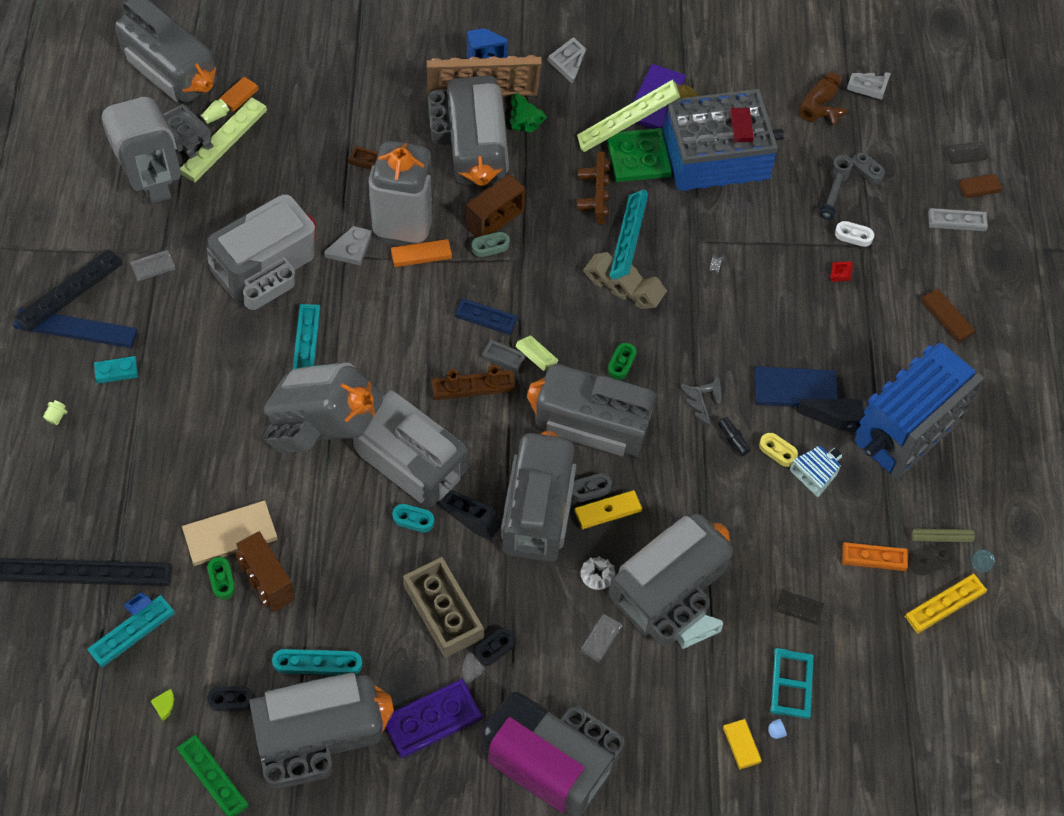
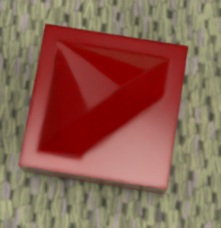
[830,261,853,282]

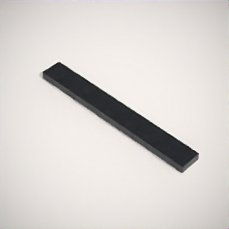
[0,558,173,586]

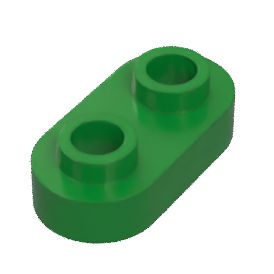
[608,343,636,380]
[207,557,235,600]

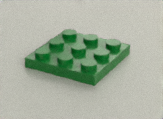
[606,128,672,182]

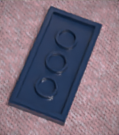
[754,366,837,407]

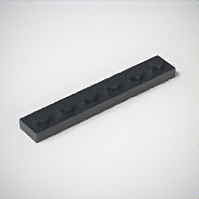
[15,249,123,332]

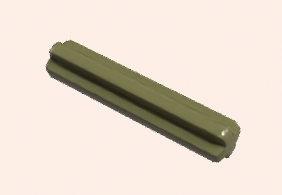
[911,529,975,542]

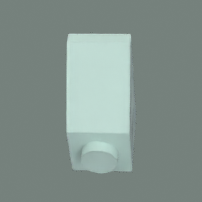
[677,615,723,649]

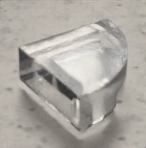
[462,652,485,684]

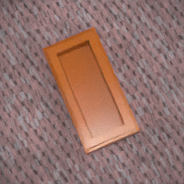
[219,77,258,112]

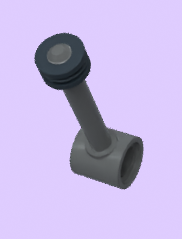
[819,155,853,220]

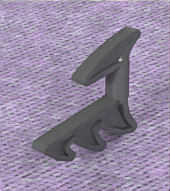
[681,377,722,426]

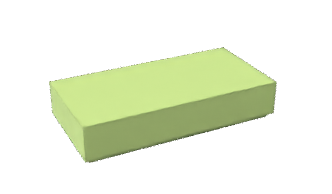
[516,335,558,371]

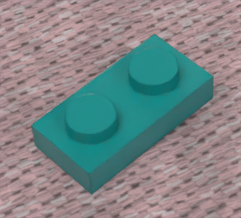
[94,356,138,384]

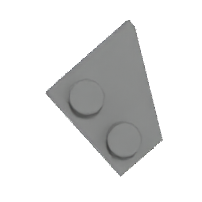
[547,37,586,83]
[847,73,891,100]
[324,226,372,266]

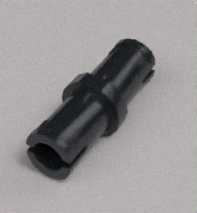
[718,417,751,457]

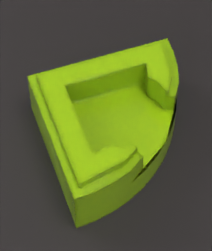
[151,689,175,721]

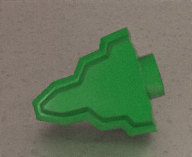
[509,93,546,132]

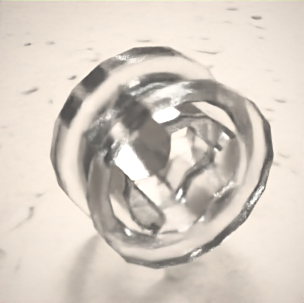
[709,255,722,274]

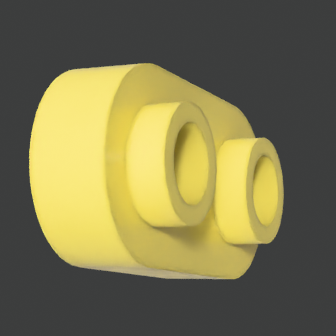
[759,433,798,467]

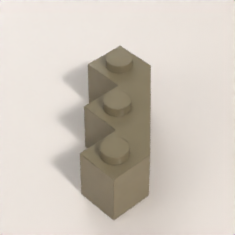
[583,252,667,309]

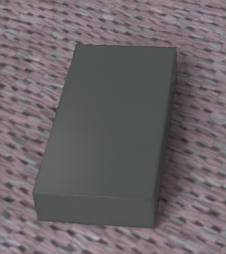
[482,339,527,373]

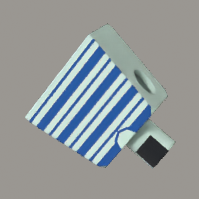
[790,446,842,497]

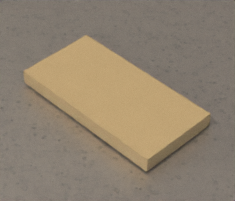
[182,501,278,566]

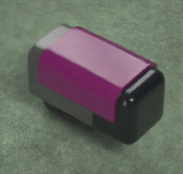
[481,692,624,816]

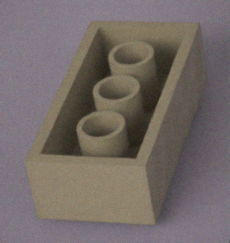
[403,557,484,658]

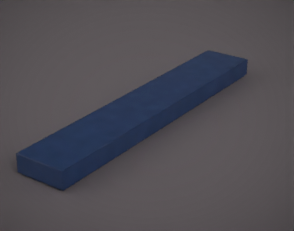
[13,308,138,348]

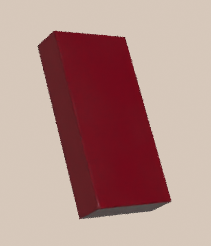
[730,108,754,142]

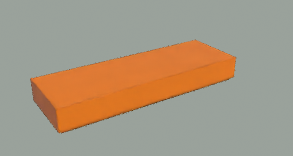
[391,239,452,267]
[842,542,908,571]

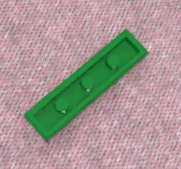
[176,734,249,816]

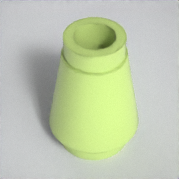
[200,99,229,125]

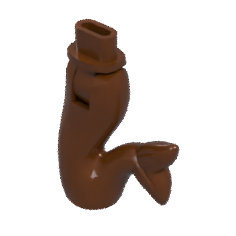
[799,72,849,125]

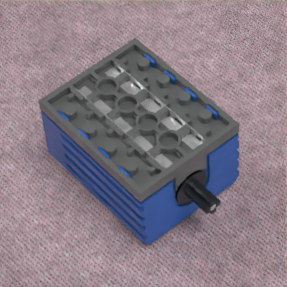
[662,89,784,191]
[855,343,984,480]

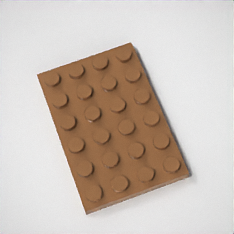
[427,55,542,97]

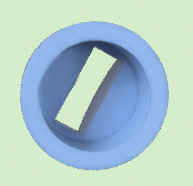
[768,719,787,739]

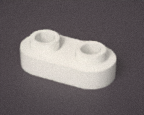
[835,221,874,247]

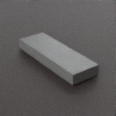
[928,208,988,231]

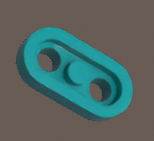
[392,504,434,533]

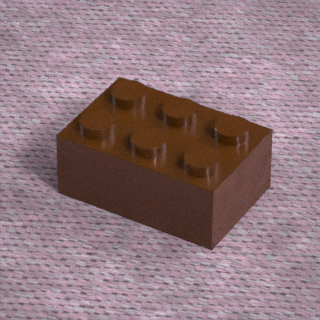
[466,174,525,238]
[235,531,295,613]

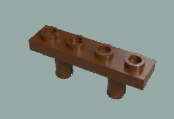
[577,152,610,225]
[432,365,515,400]

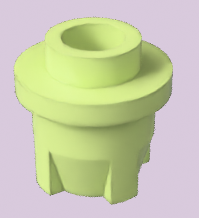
[43,400,67,425]

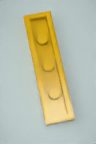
[905,574,987,634]

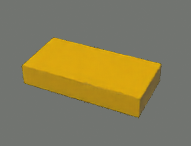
[723,719,762,770]

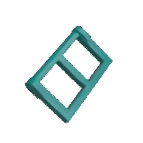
[770,648,814,719]

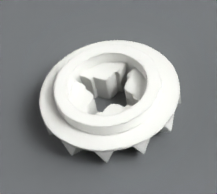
[581,556,615,590]

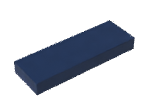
[455,298,518,335]

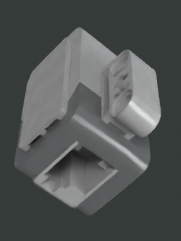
[206,195,316,310]
[353,390,468,508]

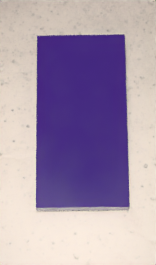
[633,64,686,129]
[385,678,483,759]

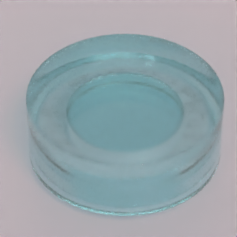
[972,550,995,572]

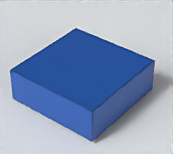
[124,593,152,616]

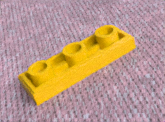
[575,490,642,529]

